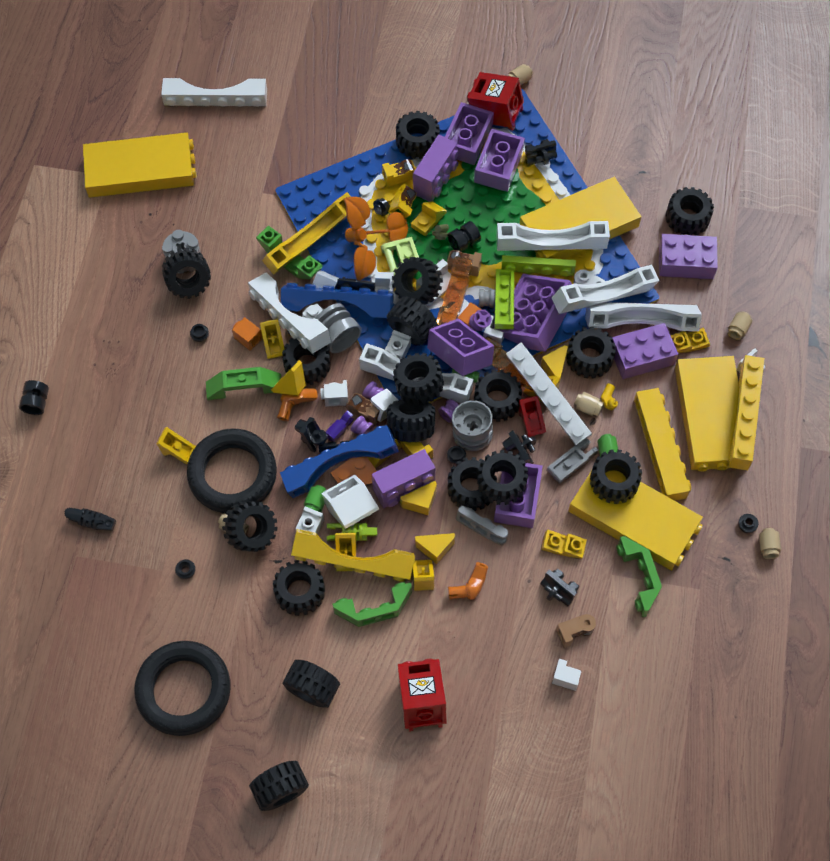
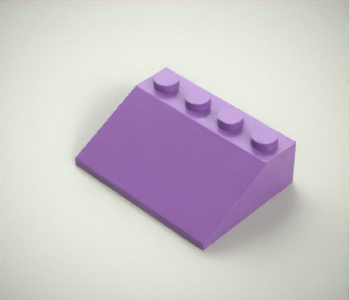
[492,274,572,352]

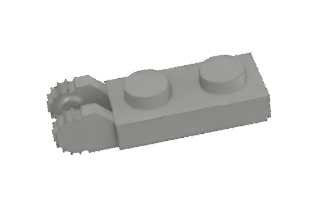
[547,439,599,484]
[456,505,509,545]

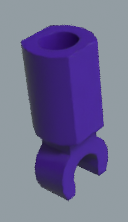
[326,410,354,442]

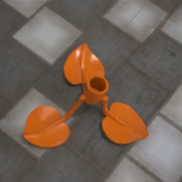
[344,197,408,280]

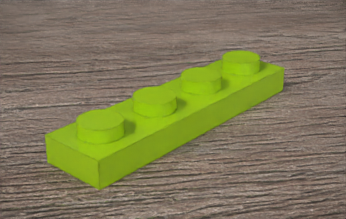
[501,255,576,277]
[495,269,514,330]

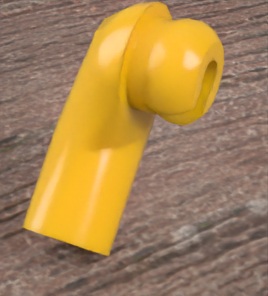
[601,383,618,410]

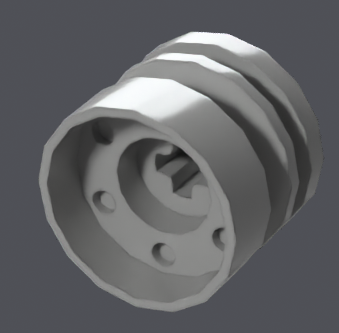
[315,304,362,353]
[452,401,493,451]

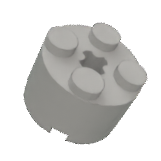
[162,230,201,274]

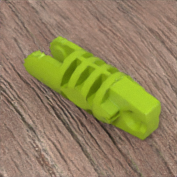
[327,523,377,541]

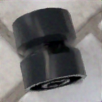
[447,221,481,252]
[19,380,49,415]

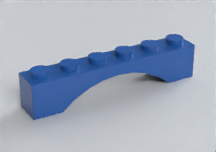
[280,283,394,318]
[280,425,399,498]

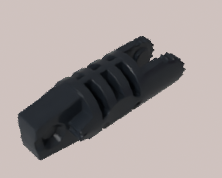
[64,507,116,531]

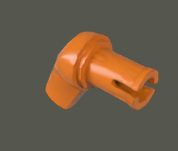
[277,388,318,421]
[448,562,488,600]

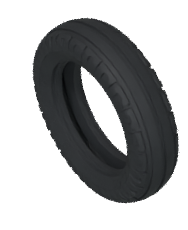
[187,428,277,513]
[134,641,231,736]

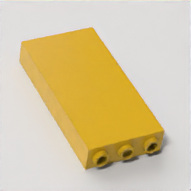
[83,132,197,198]
[520,176,642,259]
[675,356,739,472]
[568,470,703,571]

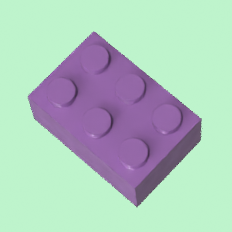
[445,102,494,165]
[474,129,525,192]
[413,134,459,202]
[659,234,717,279]
[427,318,494,376]
[612,323,678,379]
[372,449,436,508]
[494,463,543,528]

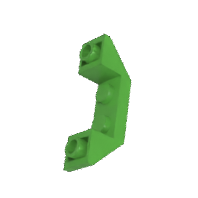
[256,225,323,279]
[206,367,281,400]
[616,536,662,617]
[332,582,412,627]

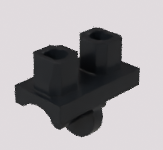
[525,139,557,166]
[295,417,328,453]
[502,430,537,464]
[540,569,579,607]

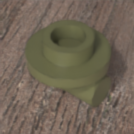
[432,224,449,240]

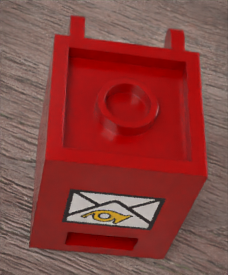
[467,72,524,131]
[398,658,447,732]

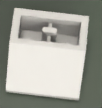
[321,475,379,529]

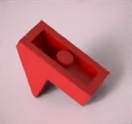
[519,395,546,437]

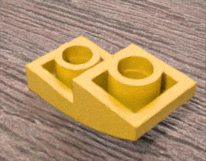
[670,328,710,353]
[541,529,587,559]

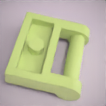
[381,237,419,276]

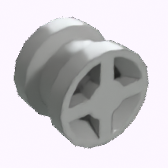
[479,289,495,308]

